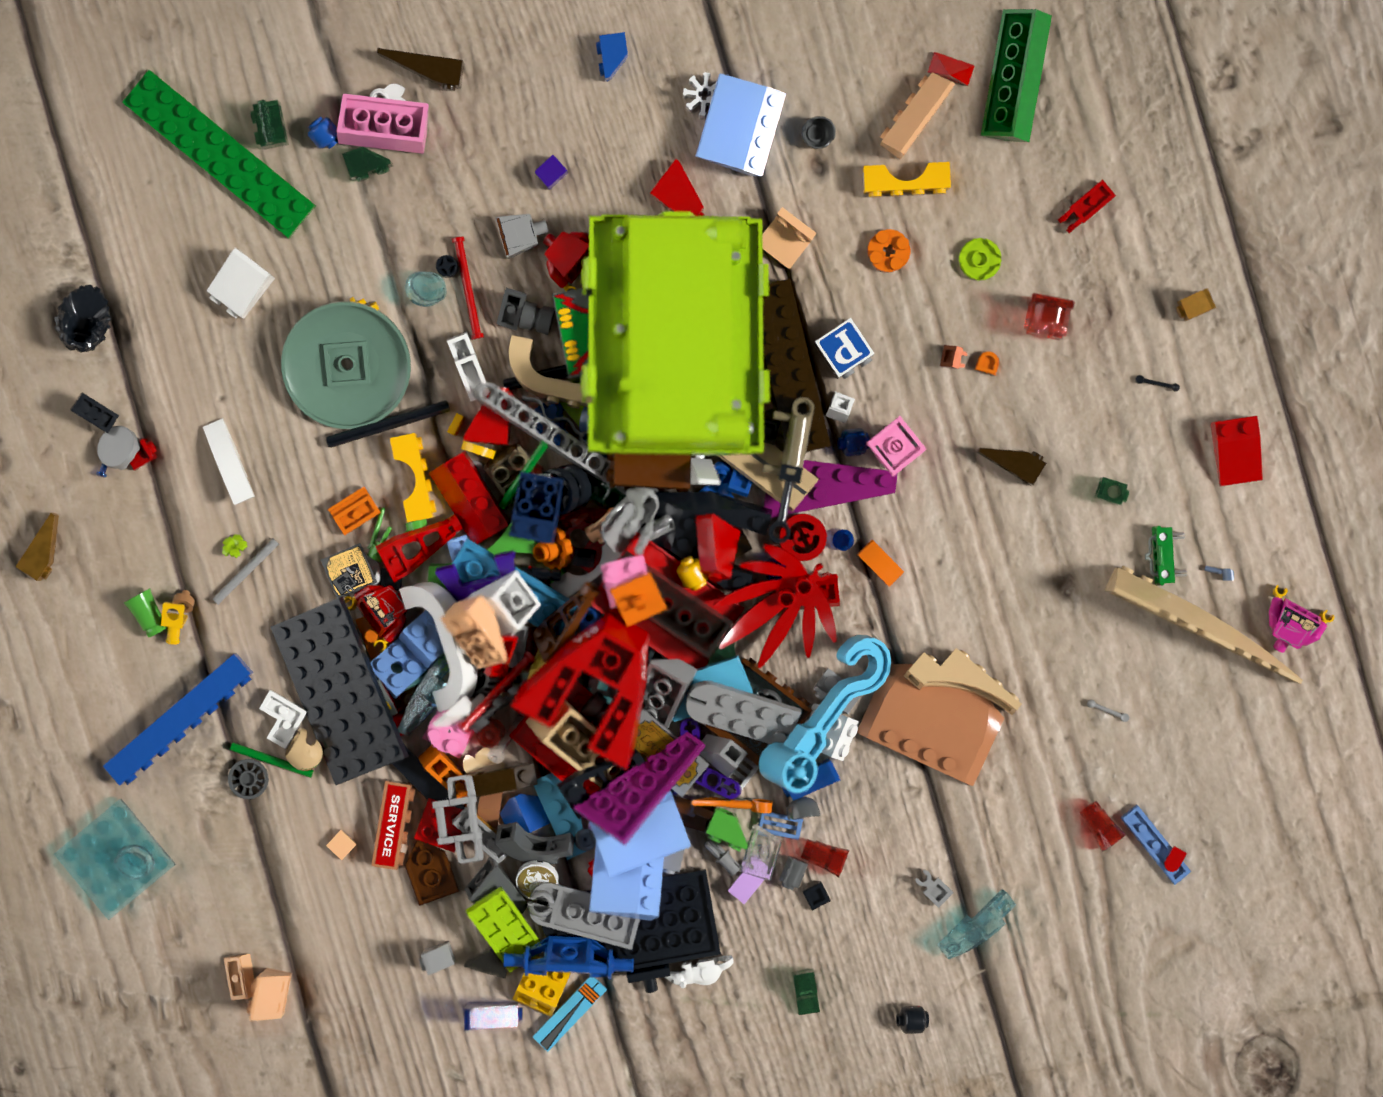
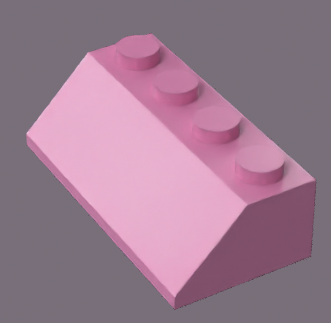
[337,94,429,154]

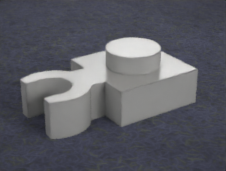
[915,869,954,908]

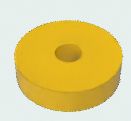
[461,441,496,459]

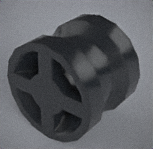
[436,255,458,278]

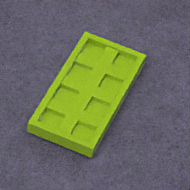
[465,886,541,973]

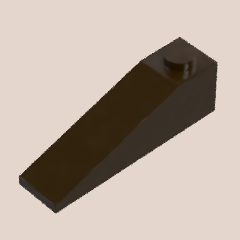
[377,48,464,91]

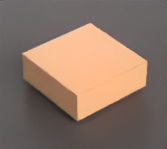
[326,829,357,860]

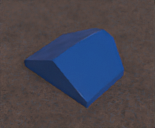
[500,794,550,833]

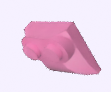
[601,555,647,609]

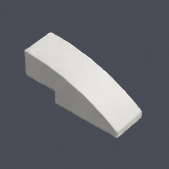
[447,332,490,402]

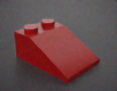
[1210,416,1263,486]

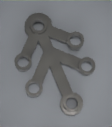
[469,678,527,733]

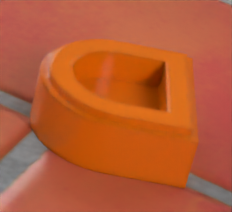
[974,351,999,376]

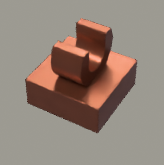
[940,345,967,369]

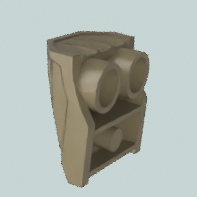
[483,443,540,505]

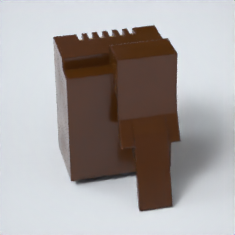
[675,795,713,832]

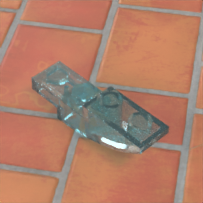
[937,889,1016,959]

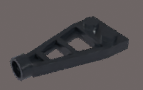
[557,748,645,819]

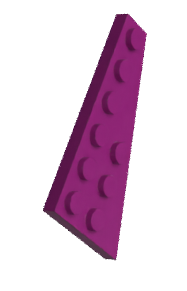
[764,460,898,518]
[573,732,705,846]

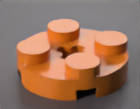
[867,229,911,273]

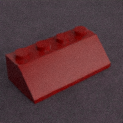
[429,450,510,544]

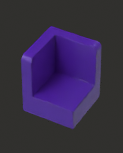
[535,155,568,190]

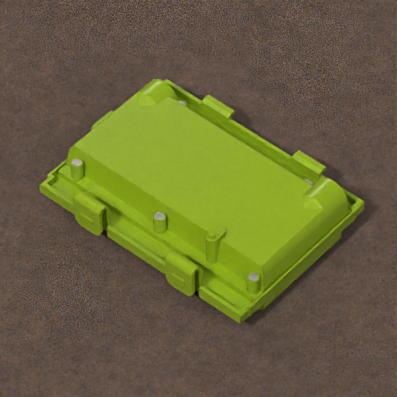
[581,211,769,455]

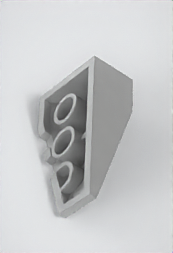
[643,659,698,728]

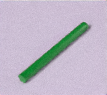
[498,441,548,509]
[230,742,314,778]

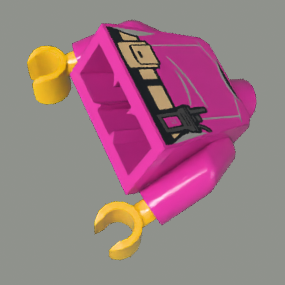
[1269,585,1335,653]

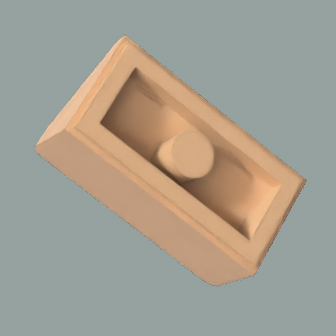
[224,954,255,1000]

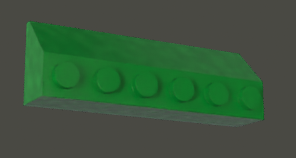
[980,9,1052,142]

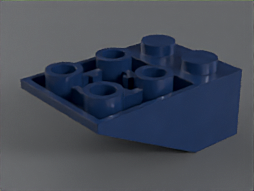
[509,472,564,544]

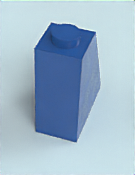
[782,758,840,801]

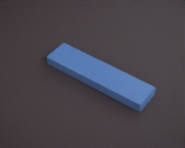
[1120,804,1191,885]

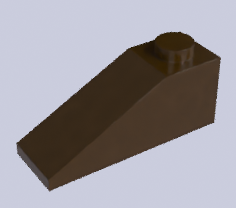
[977,448,1047,486]
[472,763,538,797]

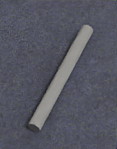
[213,538,279,605]

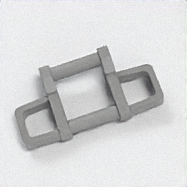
[432,775,483,864]

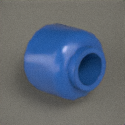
[308,116,338,149]

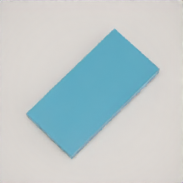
[673,655,754,722]

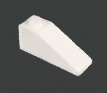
[690,455,720,485]

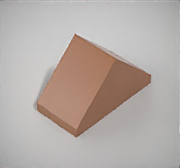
[477,792,503,830]

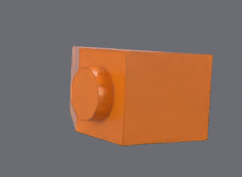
[418,744,468,807]

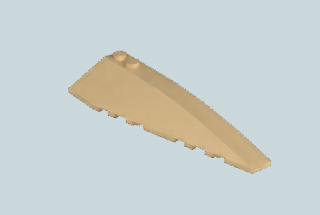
[1104,565,1303,684]

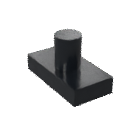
[70,392,119,433]
[626,964,671,993]

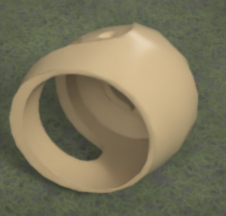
[285,728,323,771]

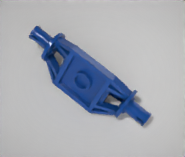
[504,936,634,980]

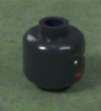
[896,1006,929,1034]

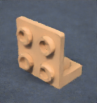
[762,207,816,269]

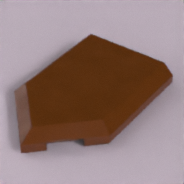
[405,840,460,906]

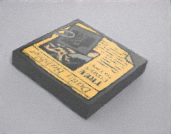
[321,543,378,598]

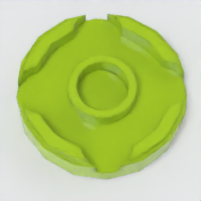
[958,238,1001,281]

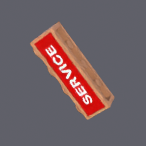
[371,779,415,870]

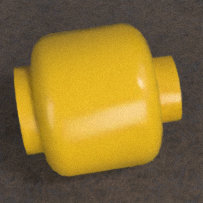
[677,557,708,590]

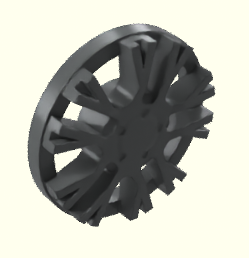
[228,759,269,799]

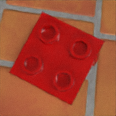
[414,798,462,853]

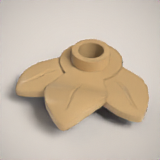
[463,747,505,776]

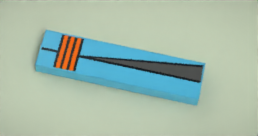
[533,976,607,1052]

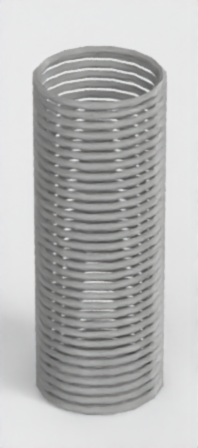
[637,515,675,541]

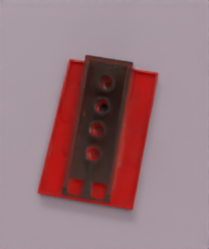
[591,532,745,669]

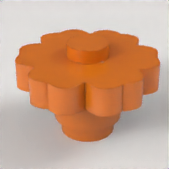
[533,527,573,570]

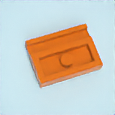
[328,486,381,536]

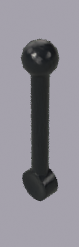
[1135,375,1180,392]

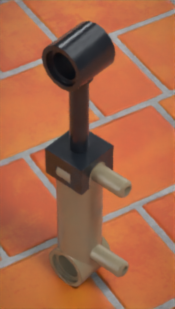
[763,398,814,544]

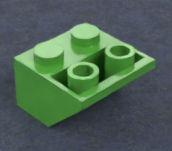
[706,806,748,851]

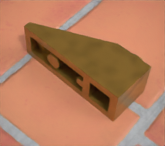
[15,513,59,581]

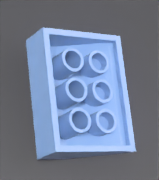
[695,74,786,176]
[589,791,691,877]
[589,842,664,921]

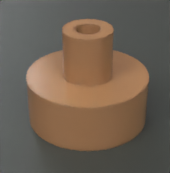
[172,590,195,613]

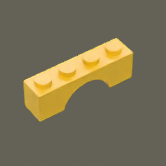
[862,162,951,198]
[390,433,437,523]

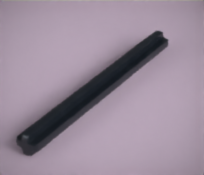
[326,400,450,448]

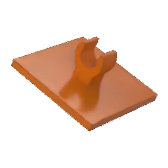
[610,572,667,627]

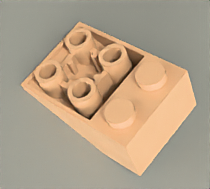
[440,595,507,669]
[247,968,292,1021]

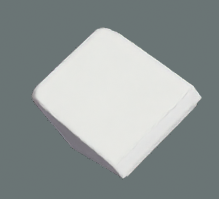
[826,392,855,423]

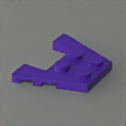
[435,550,516,602]

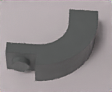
[495,822,575,864]

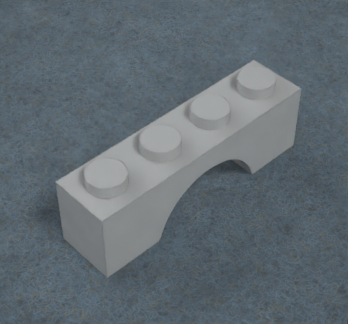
[550,544,623,599]

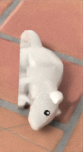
[665,955,734,989]

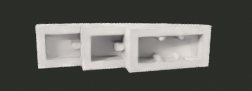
[203,418,255,505]
[432,693,500,727]

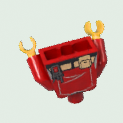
[344,585,408,652]

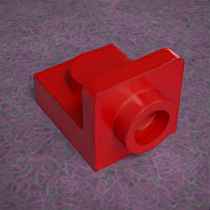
[130,438,157,471]

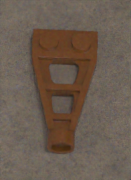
[532,581,599,663]

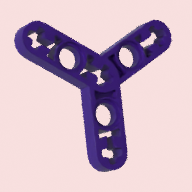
[670,718,742,799]

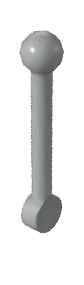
[1087,699,1129,722]

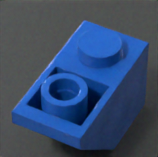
[596,32,628,82]

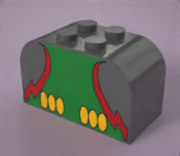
[552,288,592,384]

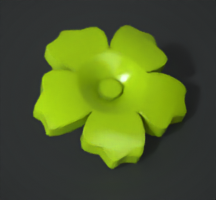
[222,534,248,558]

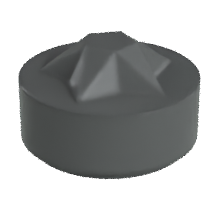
[574,829,596,851]

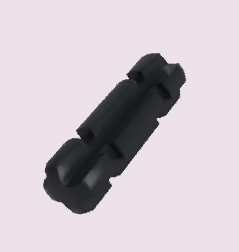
[520,567,561,581]

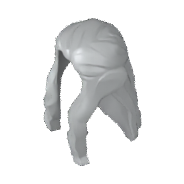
[601,487,659,555]

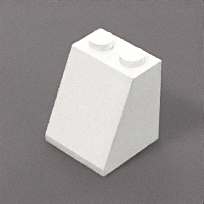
[207,248,275,319]
[468,571,541,635]

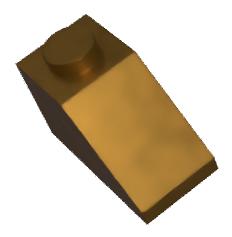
[1176,288,1216,321]

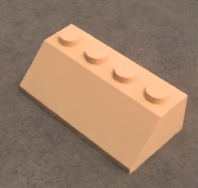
[880,72,955,160]

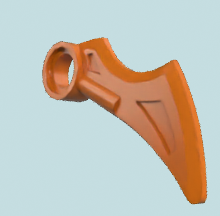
[691,797,773,813]

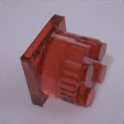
[1024,293,1075,341]

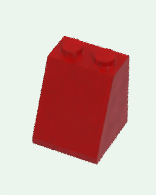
[464,387,514,446]

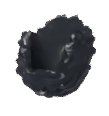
[54,284,111,353]

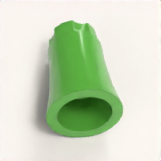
[124,588,167,638]

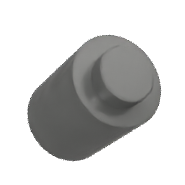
[779,856,808,890]

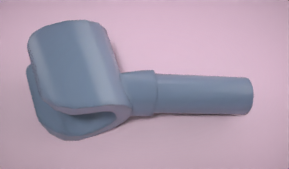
[1204,566,1234,581]

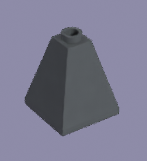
[465,857,528,914]

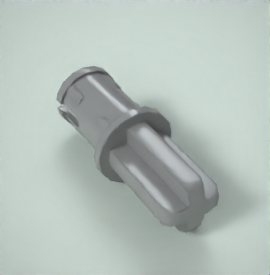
[704,839,741,876]

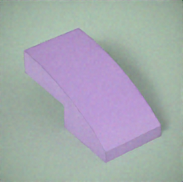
[728,856,772,904]

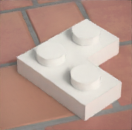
[259,690,307,749]

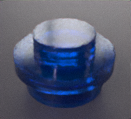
[832,529,854,551]

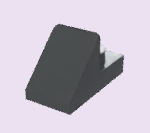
[496,287,527,331]

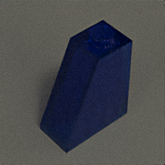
[464,1002,523,1030]

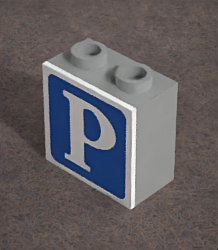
[814,318,875,379]

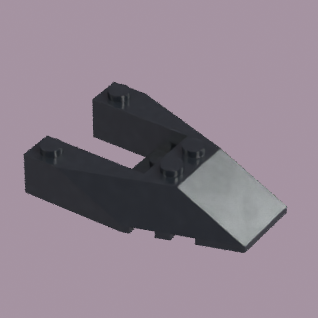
[641,491,772,591]

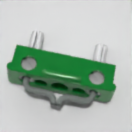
[1145,526,1187,586]

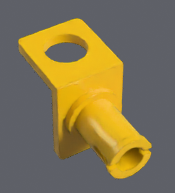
[161,602,188,645]

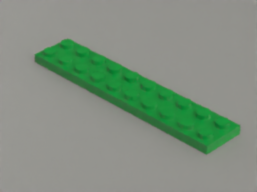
[122,70,316,238]

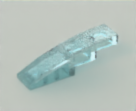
[398,654,450,736]

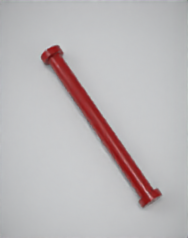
[452,236,484,340]
[457,651,536,734]

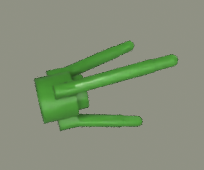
[367,507,407,563]

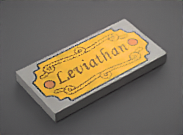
[635,709,710,797]

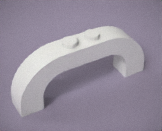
[399,582,478,712]

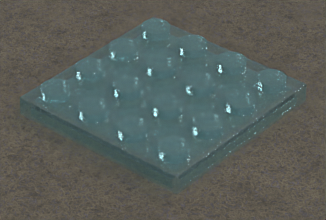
[54,799,176,920]

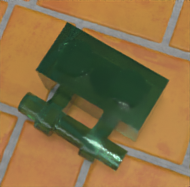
[250,100,289,150]

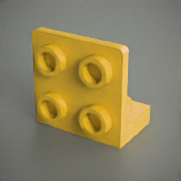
[512,955,571,1017]

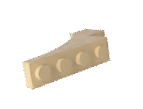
[904,648,1022,715]

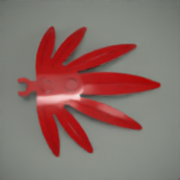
[713,544,837,669]

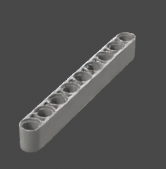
[474,383,637,496]

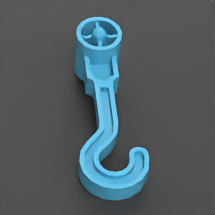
[759,635,891,793]

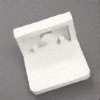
[805,703,859,761]

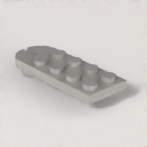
[686,681,801,744]
[528,882,640,950]

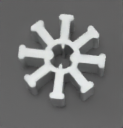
[683,72,717,119]

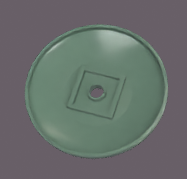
[281,301,411,429]

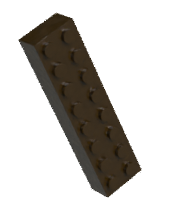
[763,279,831,453]

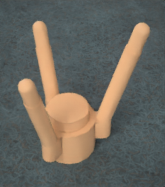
[584,506,641,544]

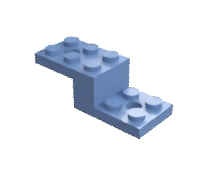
[370,590,458,699]

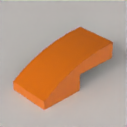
[857,540,904,587]

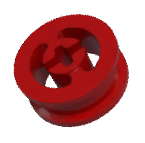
[779,514,827,561]

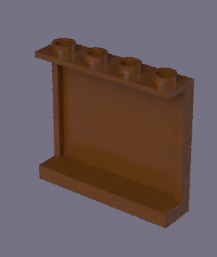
[606,454,691,492]

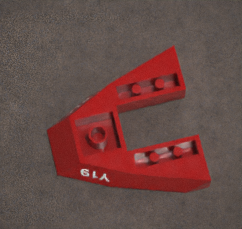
[510,612,649,769]

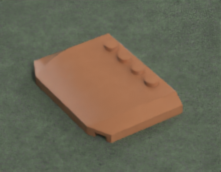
[857,663,1004,786]

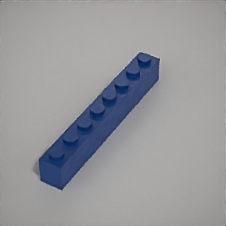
[103,653,253,786]

